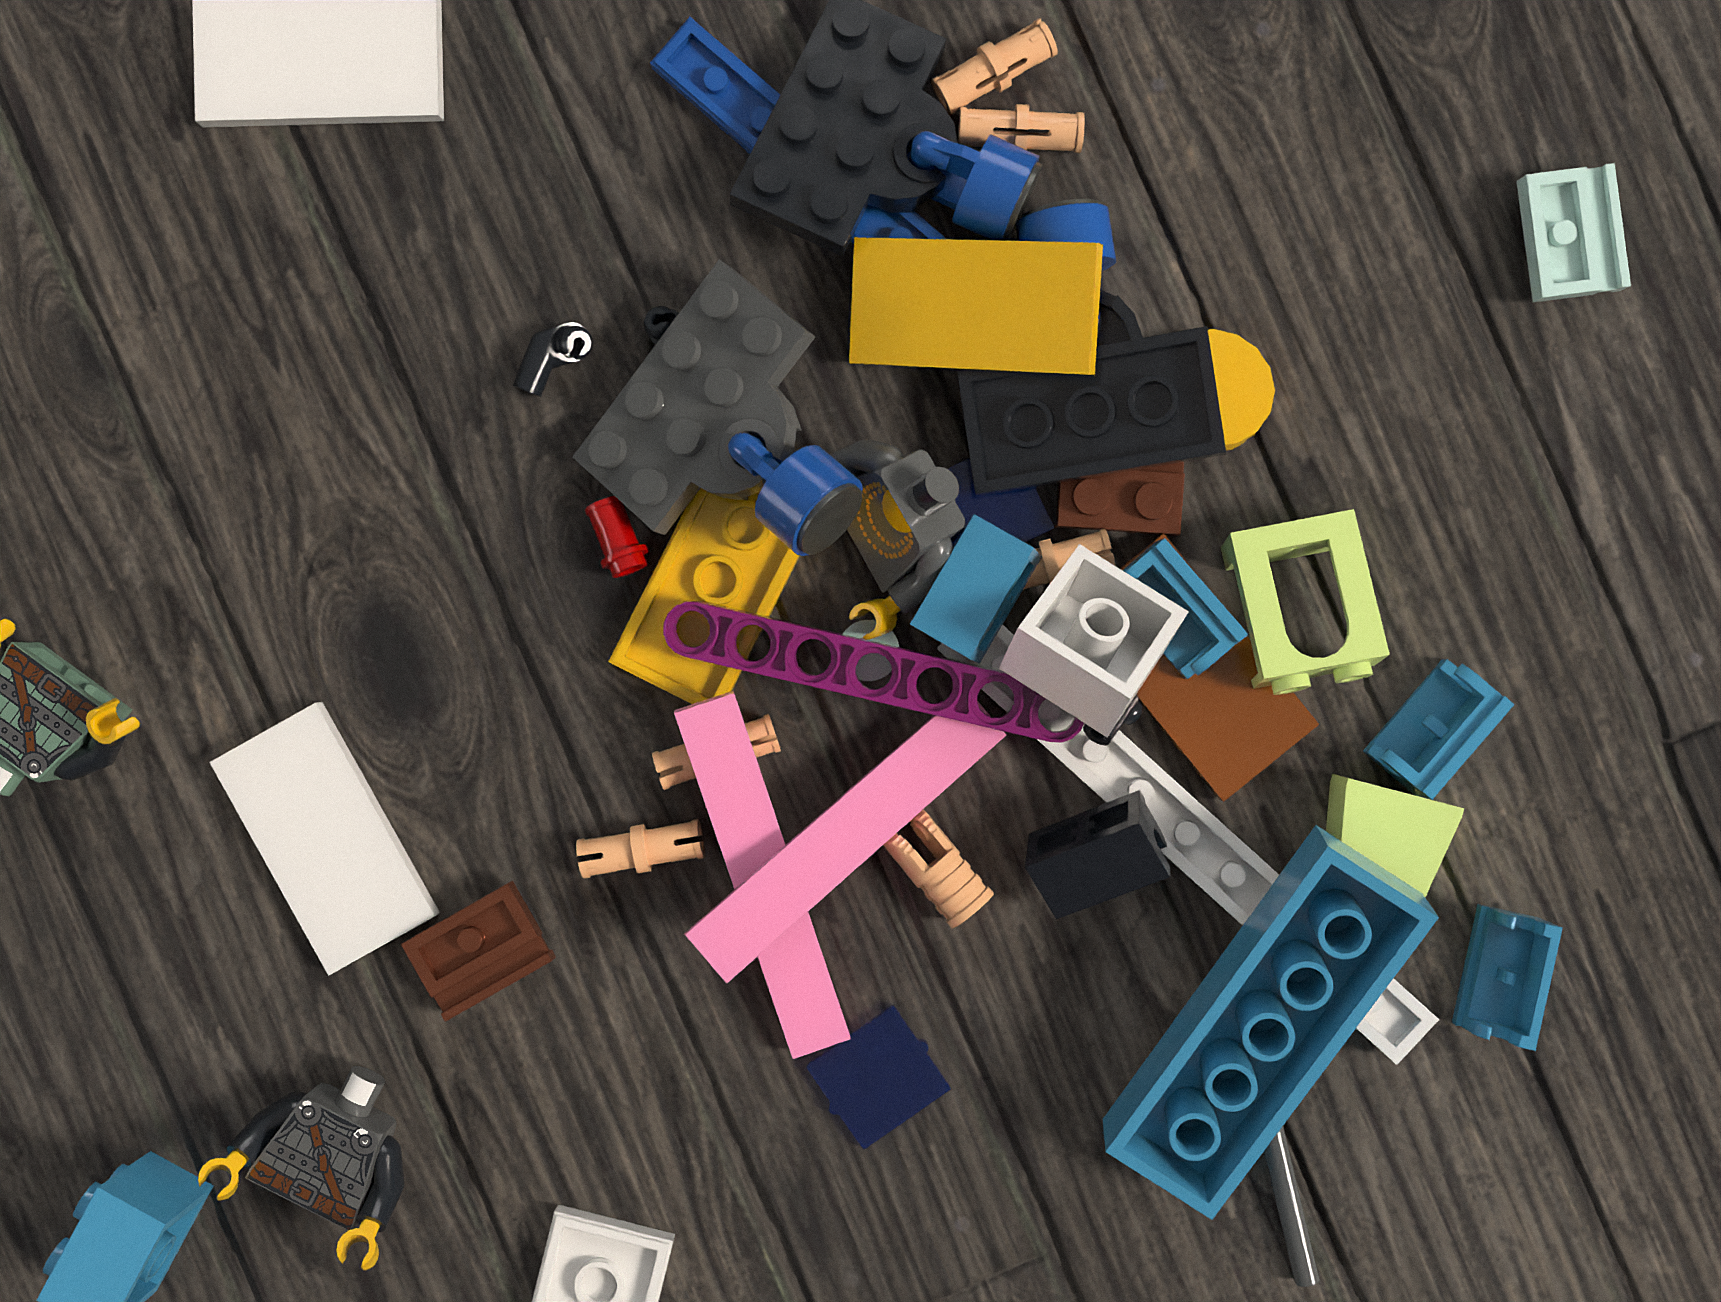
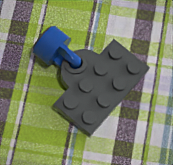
[573,259,863,556]

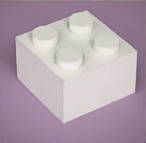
[999,544,1189,737]

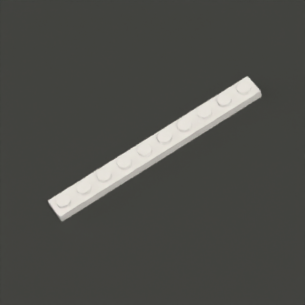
[937,625,1439,1065]

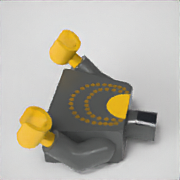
[829,439,966,640]

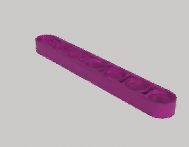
[663,601,1084,743]

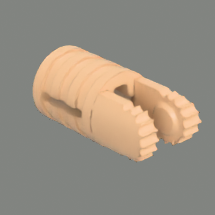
[883,809,994,929]

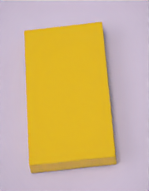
[849,237,1103,375]
[608,488,800,704]

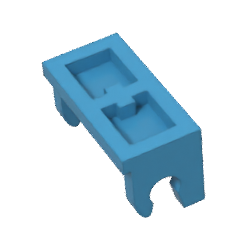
[910,514,1042,664]
[1122,538,1248,679]
[1363,659,1515,800]
[1452,904,1563,1051]

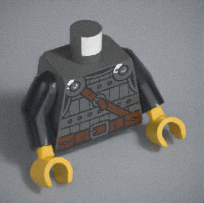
[198,1066,405,1270]

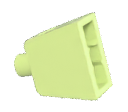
[1326,774,1464,897]

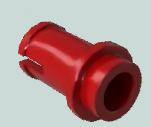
[585,496,648,578]

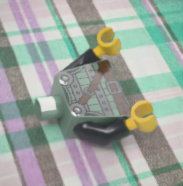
[0,619,140,796]

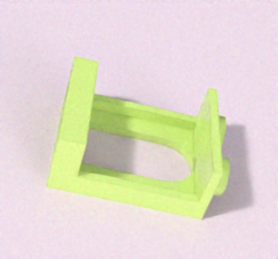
[1221,509,1390,695]

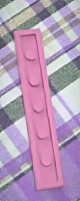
[674,690,851,1059]
[684,701,1006,983]

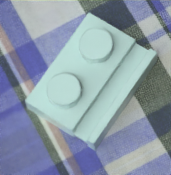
[1517,163,1631,302]

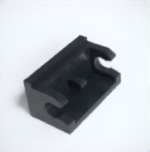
[1025,790,1170,920]

